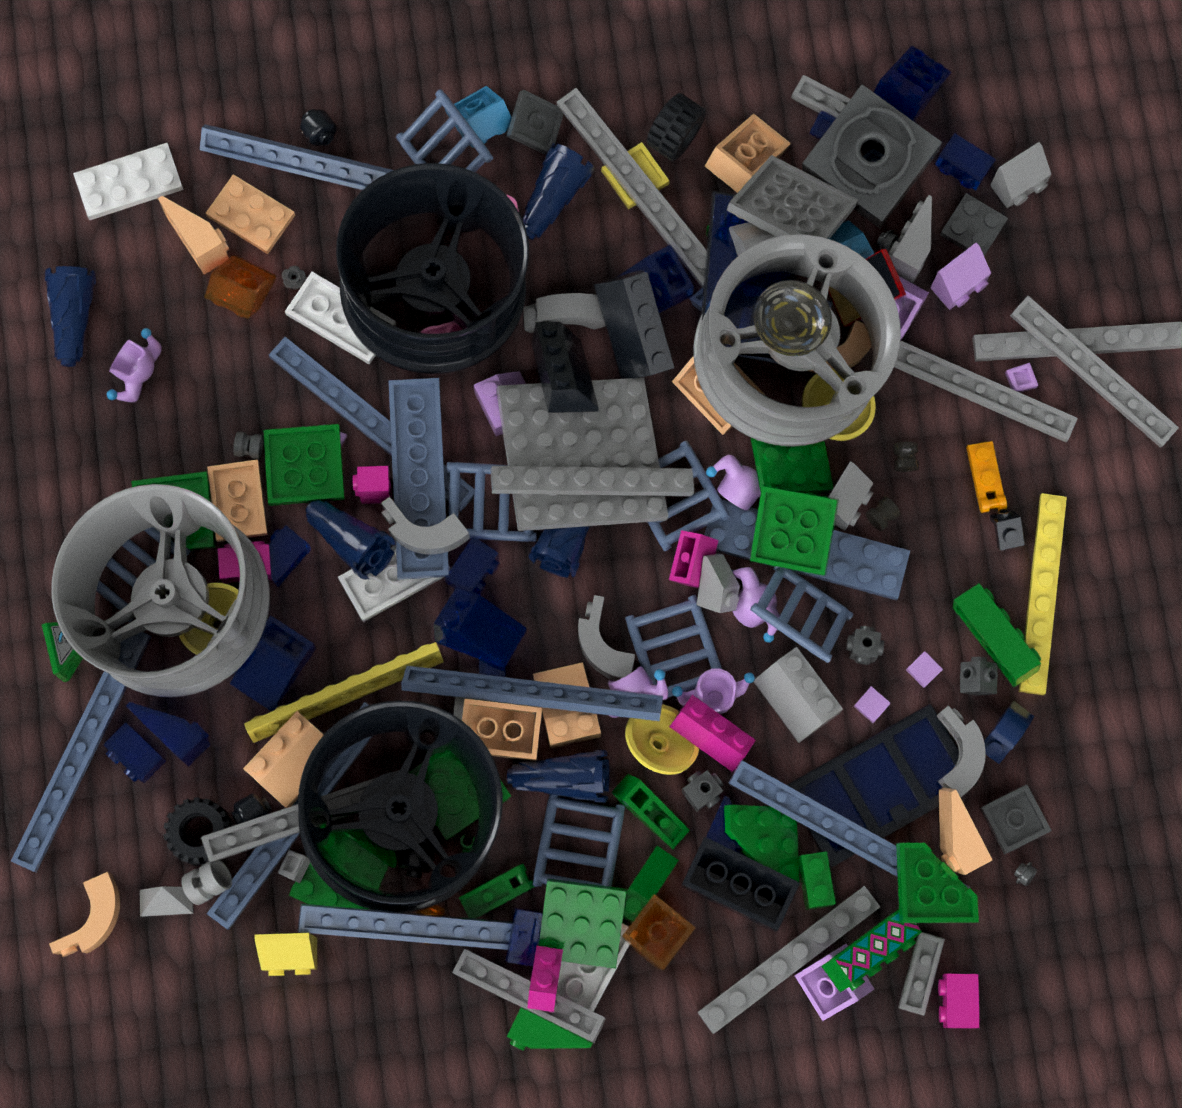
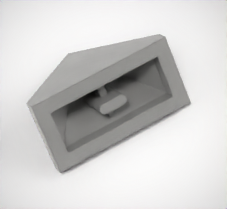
[140,886,194,917]

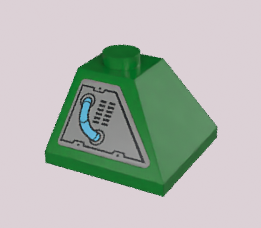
[42,622,83,682]

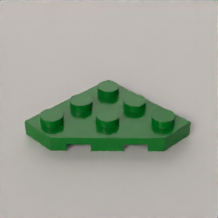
[131,471,216,551]
[724,805,800,886]
[896,843,979,923]

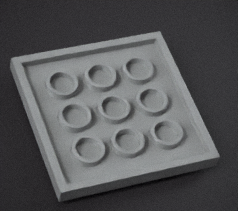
[727,155,858,239]

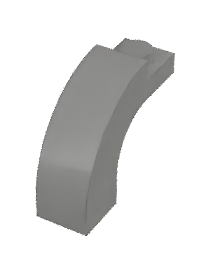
[523,293,606,333]
[381,497,470,555]
[578,595,635,681]
[937,706,985,798]

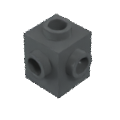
[846,626,884,665]
[960,657,998,696]
[681,770,723,812]

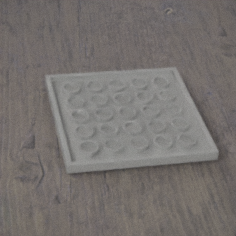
[496,378,668,531]

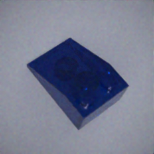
[433,587,527,668]
[126,702,211,767]

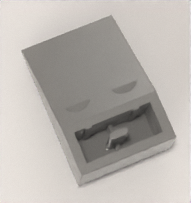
[888,195,932,283]

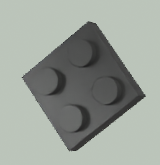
[507,90,563,155]
[940,193,1008,256]
[980,785,1052,855]

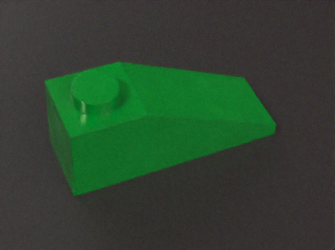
[611,774,690,849]
[623,846,679,926]
[507,1008,593,1051]

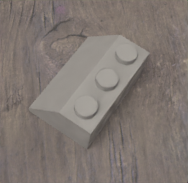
[753,647,843,743]

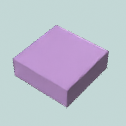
[1005,363,1038,393]
[906,651,943,688]
[853,687,890,723]

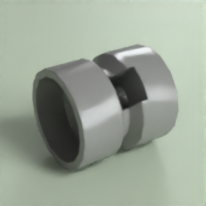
[181,860,232,905]

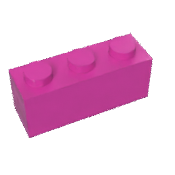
[669,695,756,772]

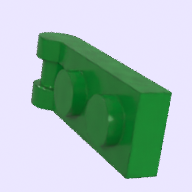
[459,864,535,919]

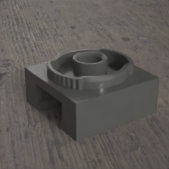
[802,85,942,229]

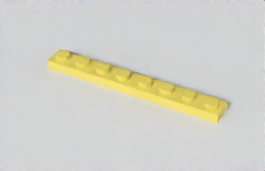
[1018,493,1067,695]
[244,642,444,743]

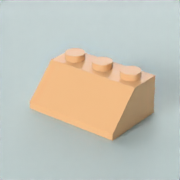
[672,357,765,435]
[243,711,323,808]

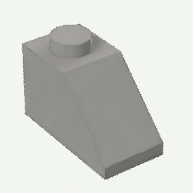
[697,554,740,613]

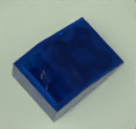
[873,46,951,121]
[617,245,694,313]
[230,615,316,712]

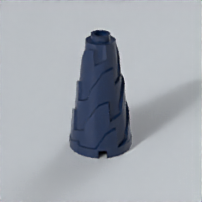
[522,143,595,240]
[45,266,96,367]
[306,500,395,580]
[529,526,589,578]
[507,750,610,802]

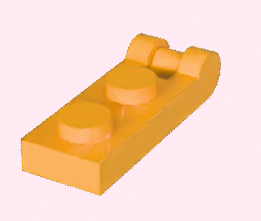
[966,441,1007,513]

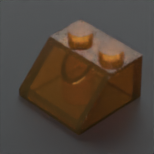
[205,255,277,319]
[622,894,695,970]

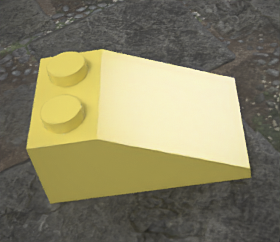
[255,933,317,976]

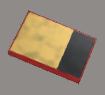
[828,249,906,327]

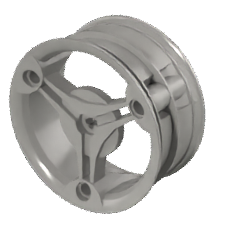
[693,234,901,446]
[52,484,270,697]

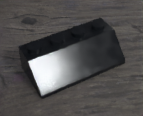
[594,270,674,379]
[532,321,599,413]
[681,837,800,932]

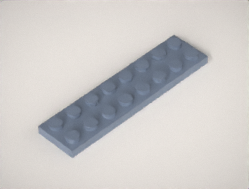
[389,378,449,580]
[704,499,910,600]

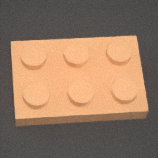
[205,174,295,254]
[207,460,268,542]

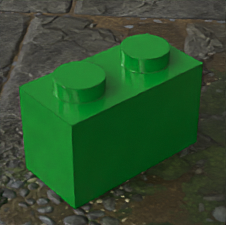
[798,852,836,910]

